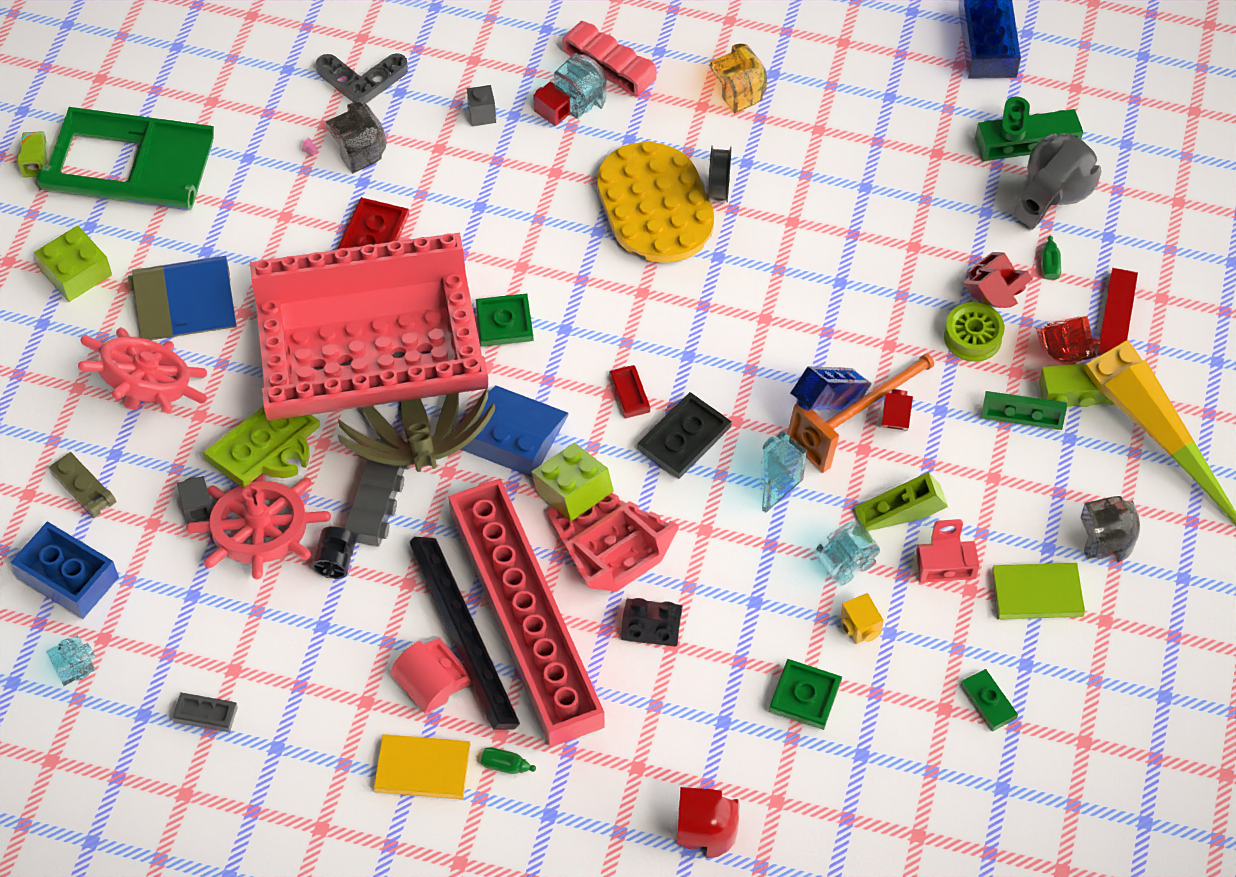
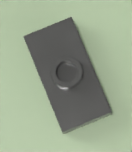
[172,692,238,733]

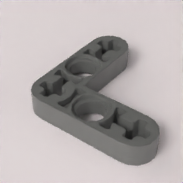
[316,53,408,105]

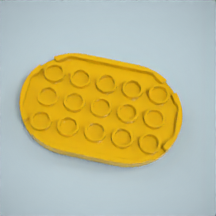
[597,141,714,263]

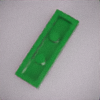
[981,391,1067,430]

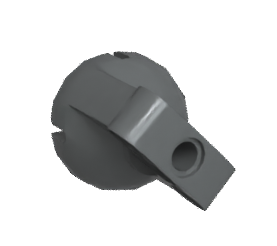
[1012,133,1102,230]

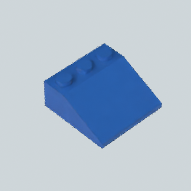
[460,385,569,478]

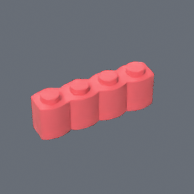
[562,21,657,97]

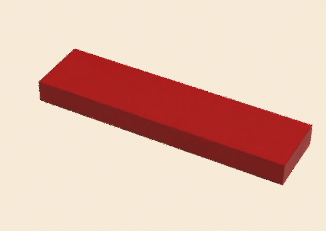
[1097,267,1138,356]

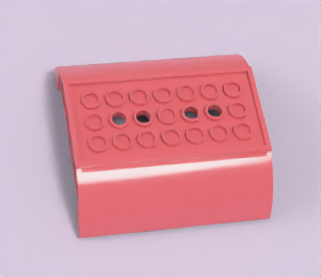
[250,232,488,421]

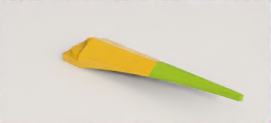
[1083,340,1236,525]

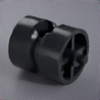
[311,526,357,579]

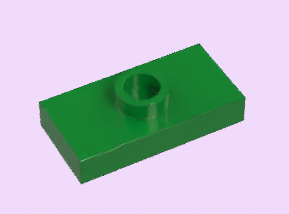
[960,669,1018,732]

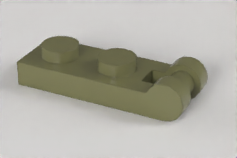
[48,451,117,518]

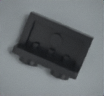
[621,598,683,647]

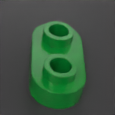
[1001,96,1030,141]

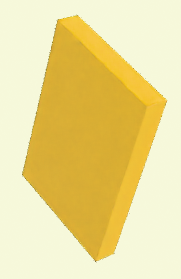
[374,734,471,800]

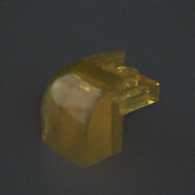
[710,43,768,114]

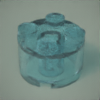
[814,520,881,586]

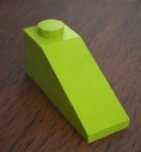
[854,472,949,532]

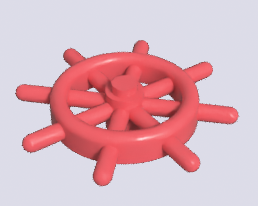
[78,327,207,413]
[186,473,331,580]

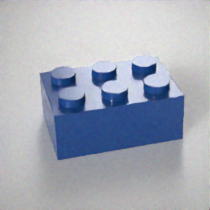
[10,521,119,619]

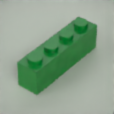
[975,109,1084,162]

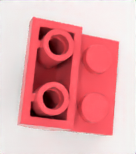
[390,637,472,714]

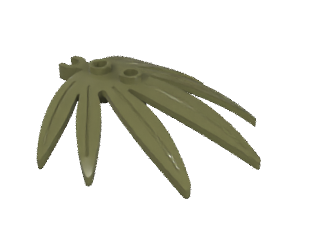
[338,389,495,472]

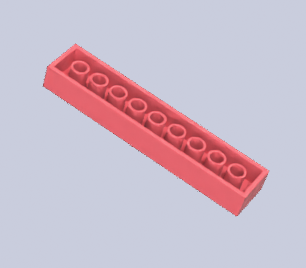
[448,478,605,748]

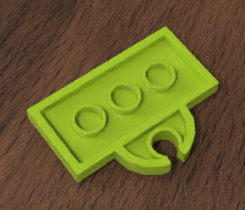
[203,405,320,488]

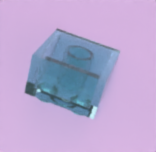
[761,431,807,513]

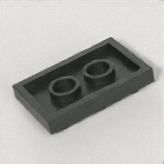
[637,392,732,479]

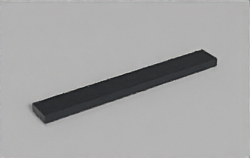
[409,536,520,730]

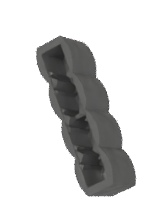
[345,438,410,547]

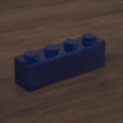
[790,366,872,411]

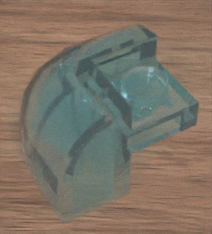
[554,53,607,119]

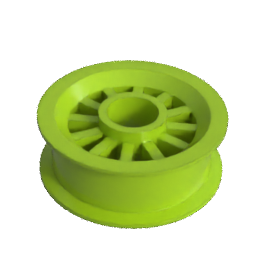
[944,302,1005,362]

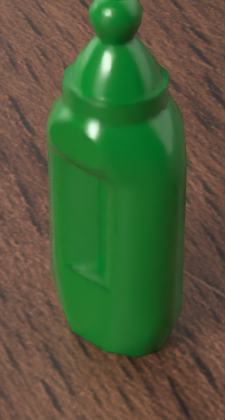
[1041,236,1062,280]
[480,747,536,774]

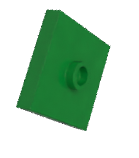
[475,293,534,347]
[768,658,843,730]

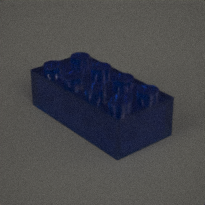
[958,0,1021,79]

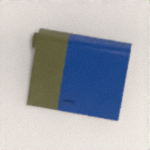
[128,255,237,340]

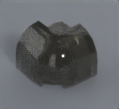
[326,102,387,174]
[1080,496,1141,563]

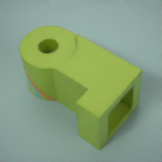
[17,131,47,178]

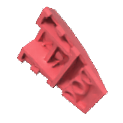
[546,493,679,592]

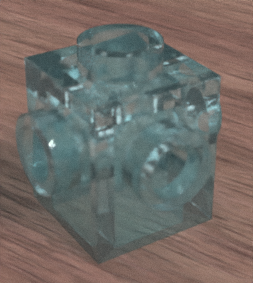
[46,635,96,687]

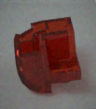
[1036,315,1100,365]

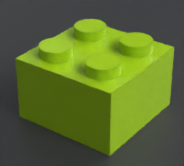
[34,225,112,302]
[531,442,614,521]

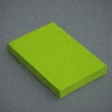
[992,562,1085,620]

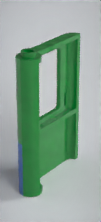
[36,106,214,210]

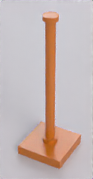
[786,353,934,473]

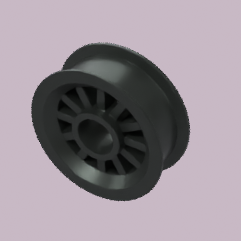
[707,145,732,203]

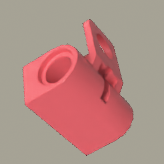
[916,519,980,583]

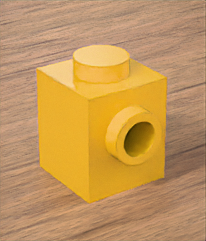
[840,593,884,644]

